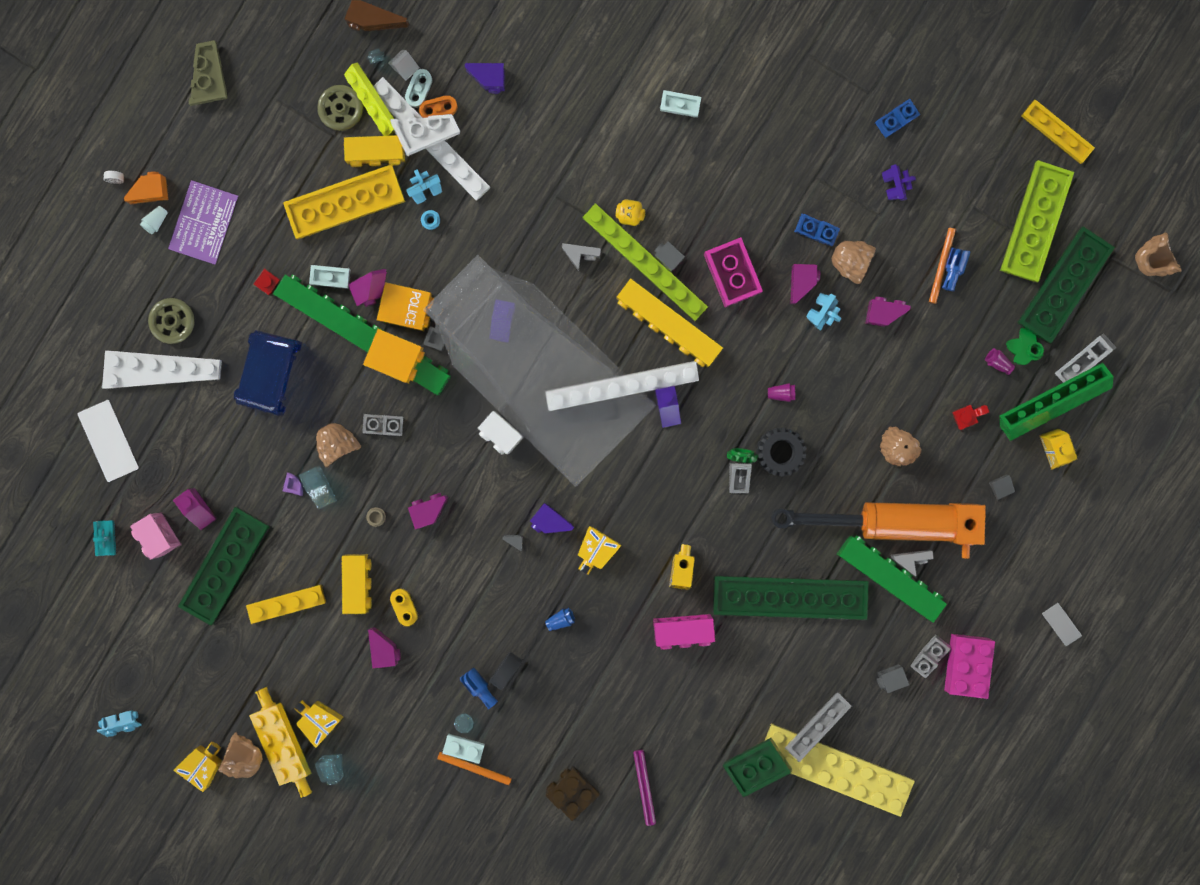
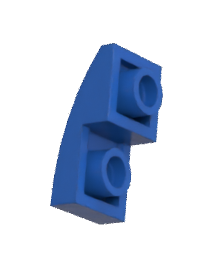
[875,99,920,138]
[794,214,840,246]

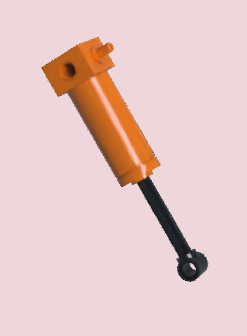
[771,502,985,559]

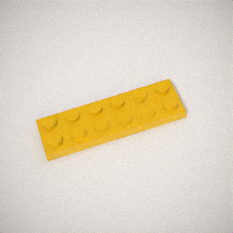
[283,164,405,240]

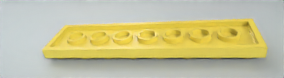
[765,724,915,817]

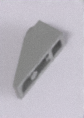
[1055,333,1116,383]

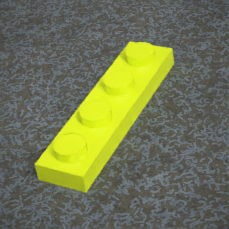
[344,62,395,136]

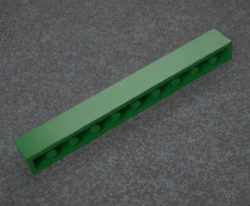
[273,274,451,396]

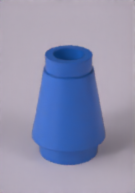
[545,608,575,631]

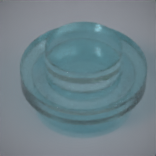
[366,49,385,64]
[454,714,474,733]

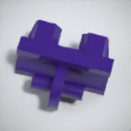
[882,164,916,201]

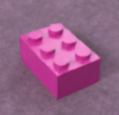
[704,238,763,308]
[653,614,715,649]
[944,634,995,699]

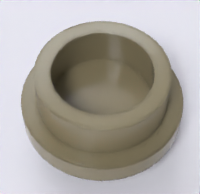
[366,507,386,527]

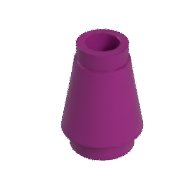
[985,348,1015,375]
[768,383,796,402]

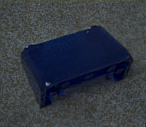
[234,330,303,416]

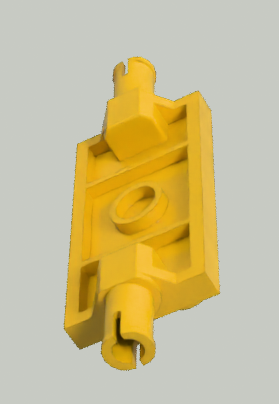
[249,687,312,798]

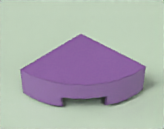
[283,472,303,496]

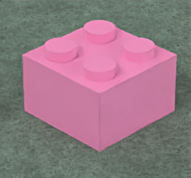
[130,512,181,560]

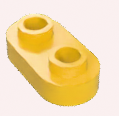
[390,589,418,626]

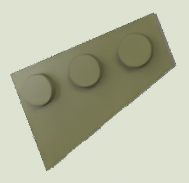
[189,40,228,106]

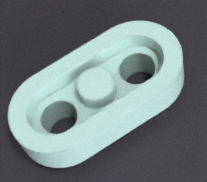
[405,69,432,108]

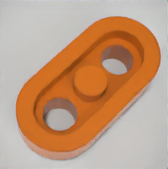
[419,96,458,118]

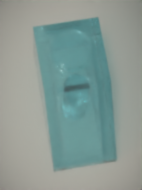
[299,467,337,509]
[315,754,344,785]

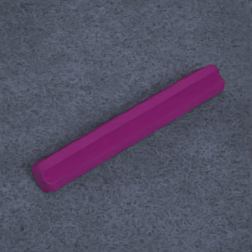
[633,750,656,826]

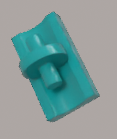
[93,520,116,556]

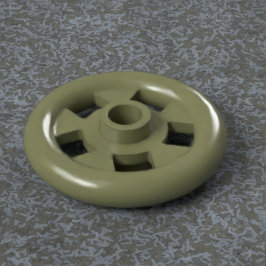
[317,85,363,131]
[148,298,194,344]

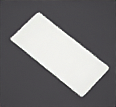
[78,400,139,482]

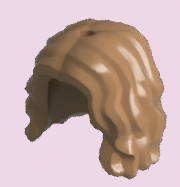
[1135,232,1181,276]
[832,241,876,284]
[316,423,361,467]
[880,427,922,466]
[218,732,263,778]

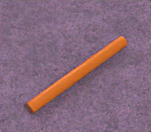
[929,228,956,304]
[437,752,511,785]

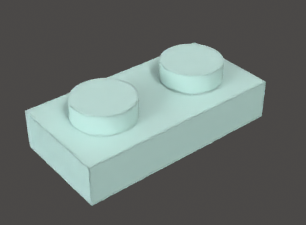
[660,90,701,117]
[309,265,350,289]
[442,734,485,764]

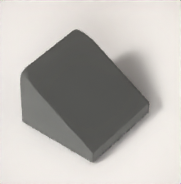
[989,475,1015,500]
[503,534,523,551]

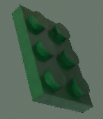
[722,737,792,797]

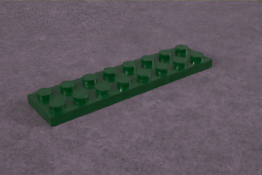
[713,576,869,620]

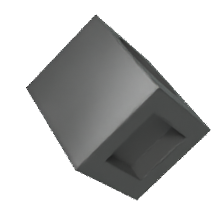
[654,242,685,272]
[877,664,909,693]

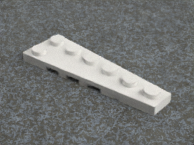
[102,351,222,389]

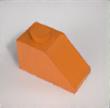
[124,172,168,204]

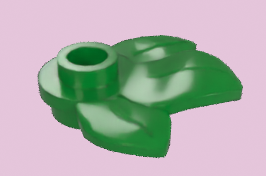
[1006,328,1044,365]

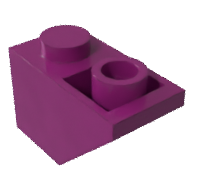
[865,297,911,327]
[408,493,448,529]

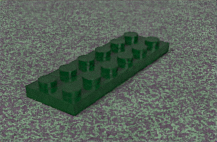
[1017,226,1115,344]
[178,507,270,626]

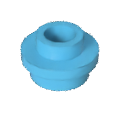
[421,210,440,230]

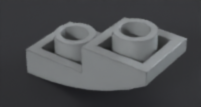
[362,414,403,436]
[1042,603,1082,647]
[911,635,951,679]

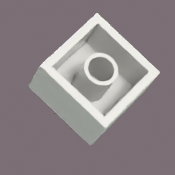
[478,411,524,454]

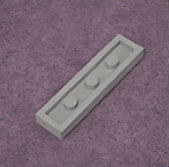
[785,693,852,762]

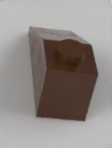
[345,0,409,31]

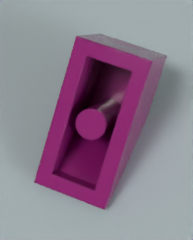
[790,264,820,304]
[349,269,387,307]
[173,488,217,530]
[368,627,401,668]

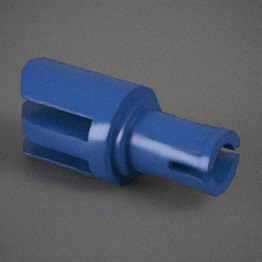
[942,248,970,292]
[460,668,498,709]

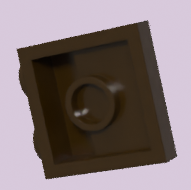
[545,766,600,821]

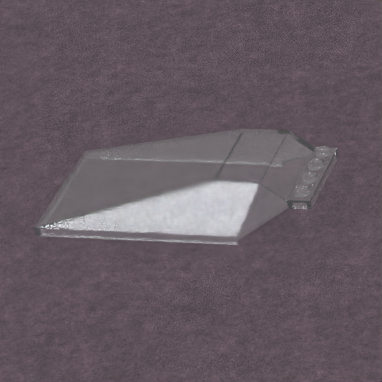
[423,255,656,487]

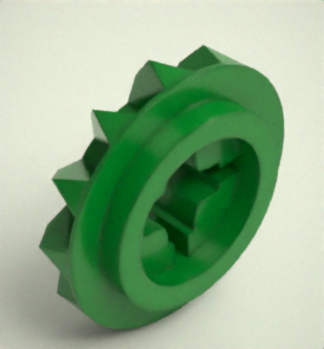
[727,448,758,463]

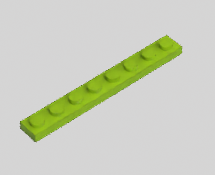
[582,203,708,322]

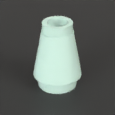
[140,206,168,234]

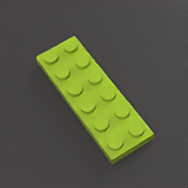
[1000,160,1074,283]

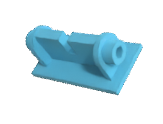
[97,710,142,737]

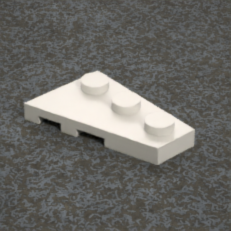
[391,114,460,156]

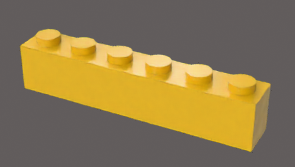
[616,278,723,367]

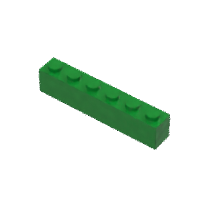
[1000,362,1114,441]
[837,535,947,623]

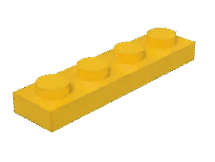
[1021,100,1095,164]
[246,585,326,624]

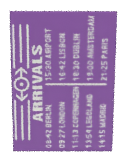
[168,180,238,264]

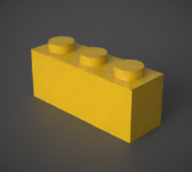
[344,135,405,167]
[342,554,372,614]

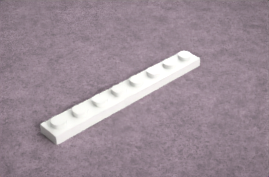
[373,77,490,201]
[545,361,699,411]

